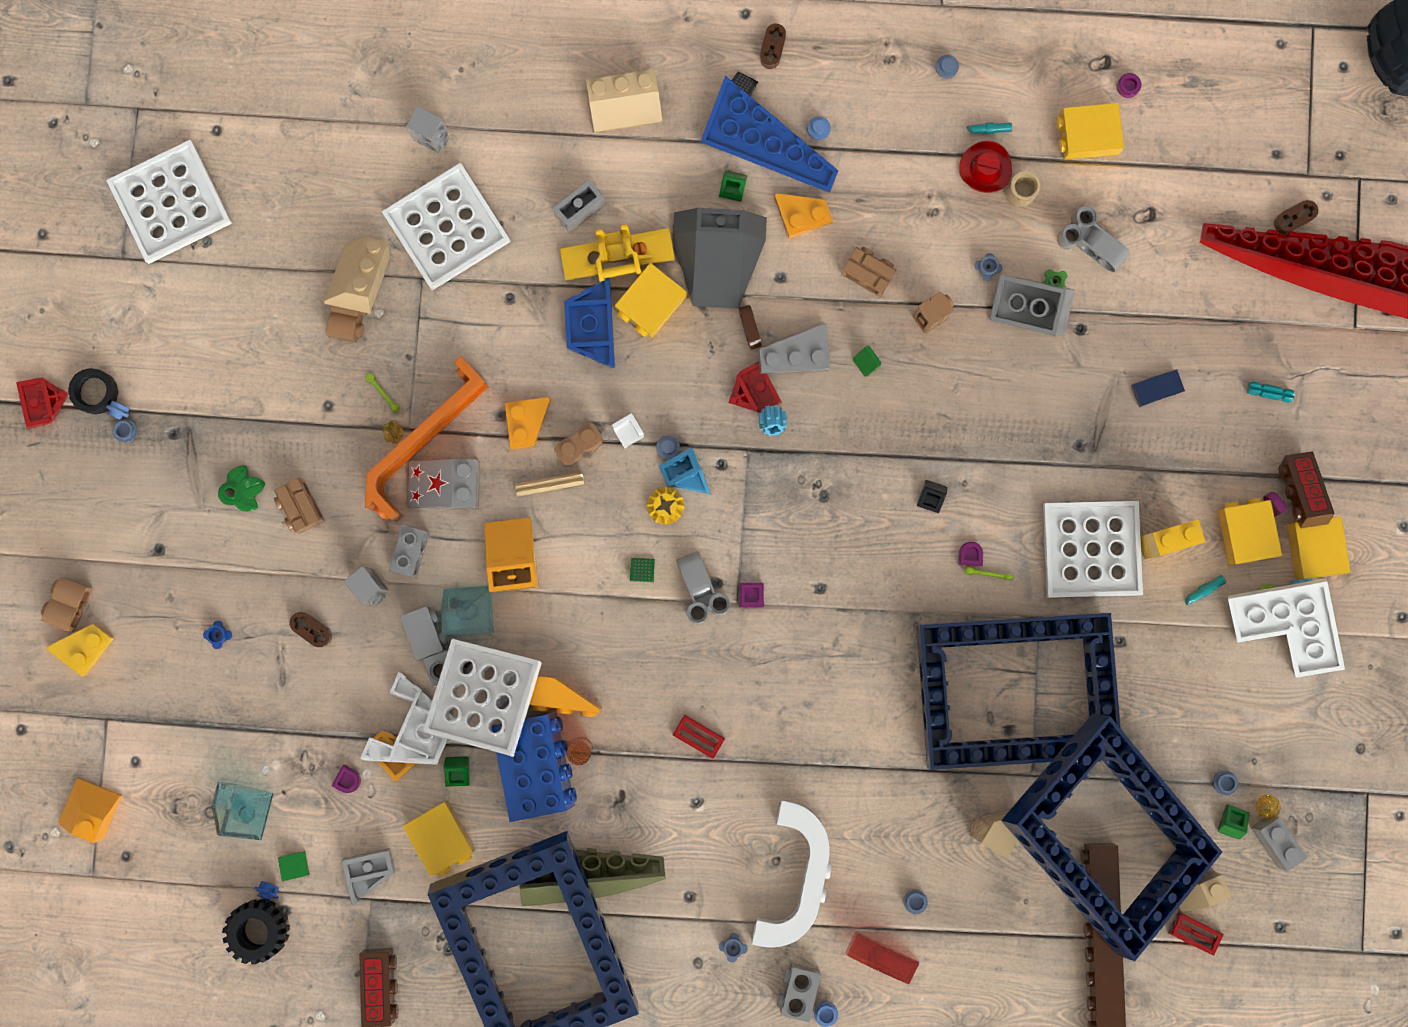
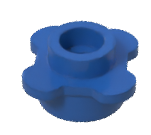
[203,621,232,649]
[254,881,279,901]

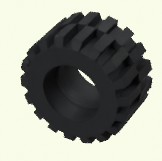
[222,899,290,965]

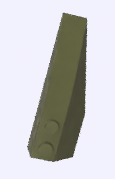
[520,847,666,906]

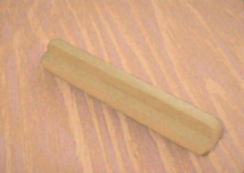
[515,472,584,496]

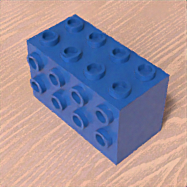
[492,712,577,822]

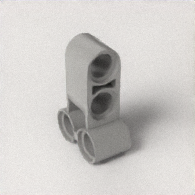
[1057,206,1130,272]
[676,551,730,625]

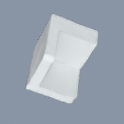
[611,413,644,449]

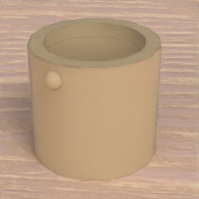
[1006,171,1041,208]

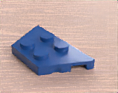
[564,277,615,368]

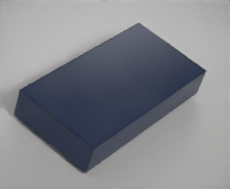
[1131,369,1185,407]

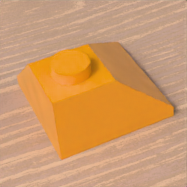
[58,778,122,843]

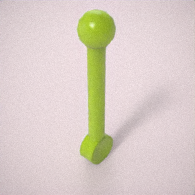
[365,373,400,412]
[965,566,1014,580]

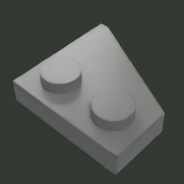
[341,848,395,905]

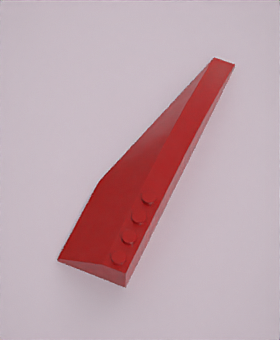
[1199,223,1408,319]

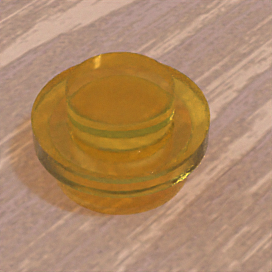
[383,420,403,444]
[1256,795,1281,818]

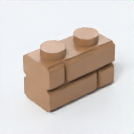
[841,247,896,298]
[913,291,954,334]
[274,478,325,534]

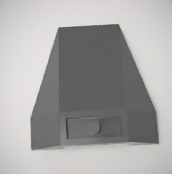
[673,208,767,309]

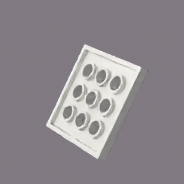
[106,140,232,264]
[382,163,511,291]
[1043,501,1143,598]
[423,639,542,757]

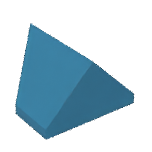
[659,448,710,494]

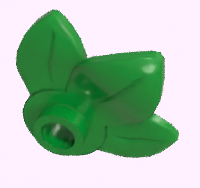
[218,465,265,512]

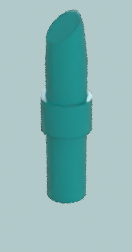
[967,122,1012,134]
[1185,575,1226,605]

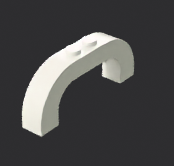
[751,799,832,948]

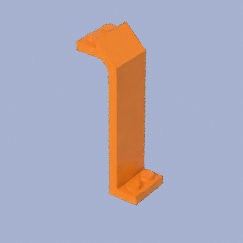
[365,356,489,522]

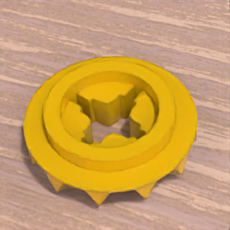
[647,487,684,525]

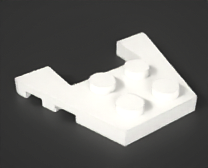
[361,672,456,765]

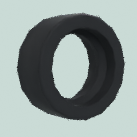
[68,368,118,415]

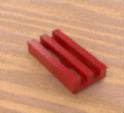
[673,714,725,759]
[1168,912,1224,956]

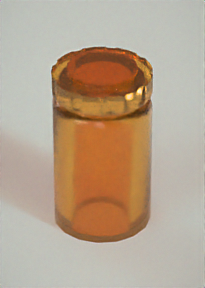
[567,737,593,765]

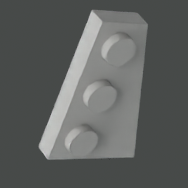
[758,323,830,374]

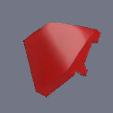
[728,361,782,413]
[16,377,69,429]

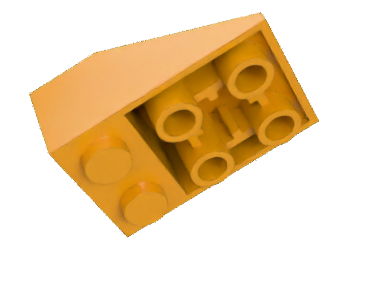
[484,517,539,593]
[529,675,602,717]

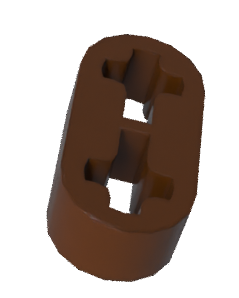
[760,23,786,69]
[1274,200,1319,234]
[738,305,762,350]
[289,612,332,647]

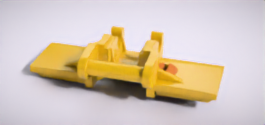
[560,224,675,282]

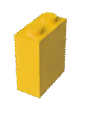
[1056,103,1124,160]
[615,263,687,339]
[1217,497,1282,566]
[1287,517,1351,580]
[1140,519,1206,559]
[402,800,476,877]

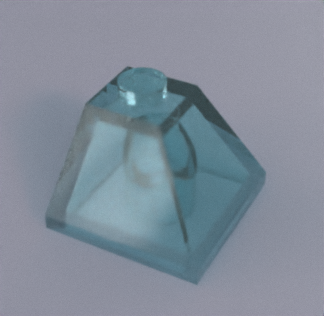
[441,586,494,636]
[212,782,274,840]

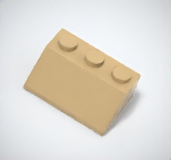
[586,69,663,133]
[324,236,390,314]
[970,808,1018,859]

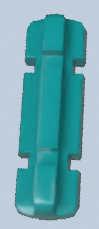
[1247,381,1295,403]

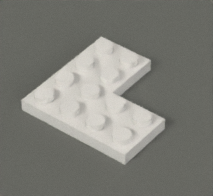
[1228,578,1345,678]

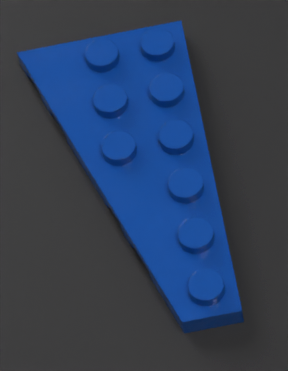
[701,75,838,193]

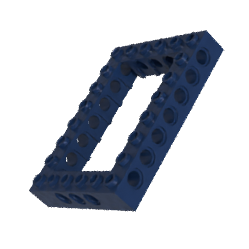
[916,613,1121,770]
[1001,714,1222,961]
[428,831,639,1027]

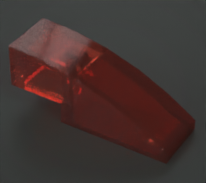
[845,931,920,984]

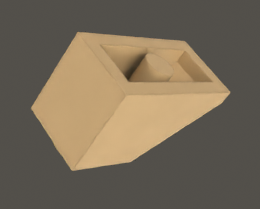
[1178,871,1232,912]

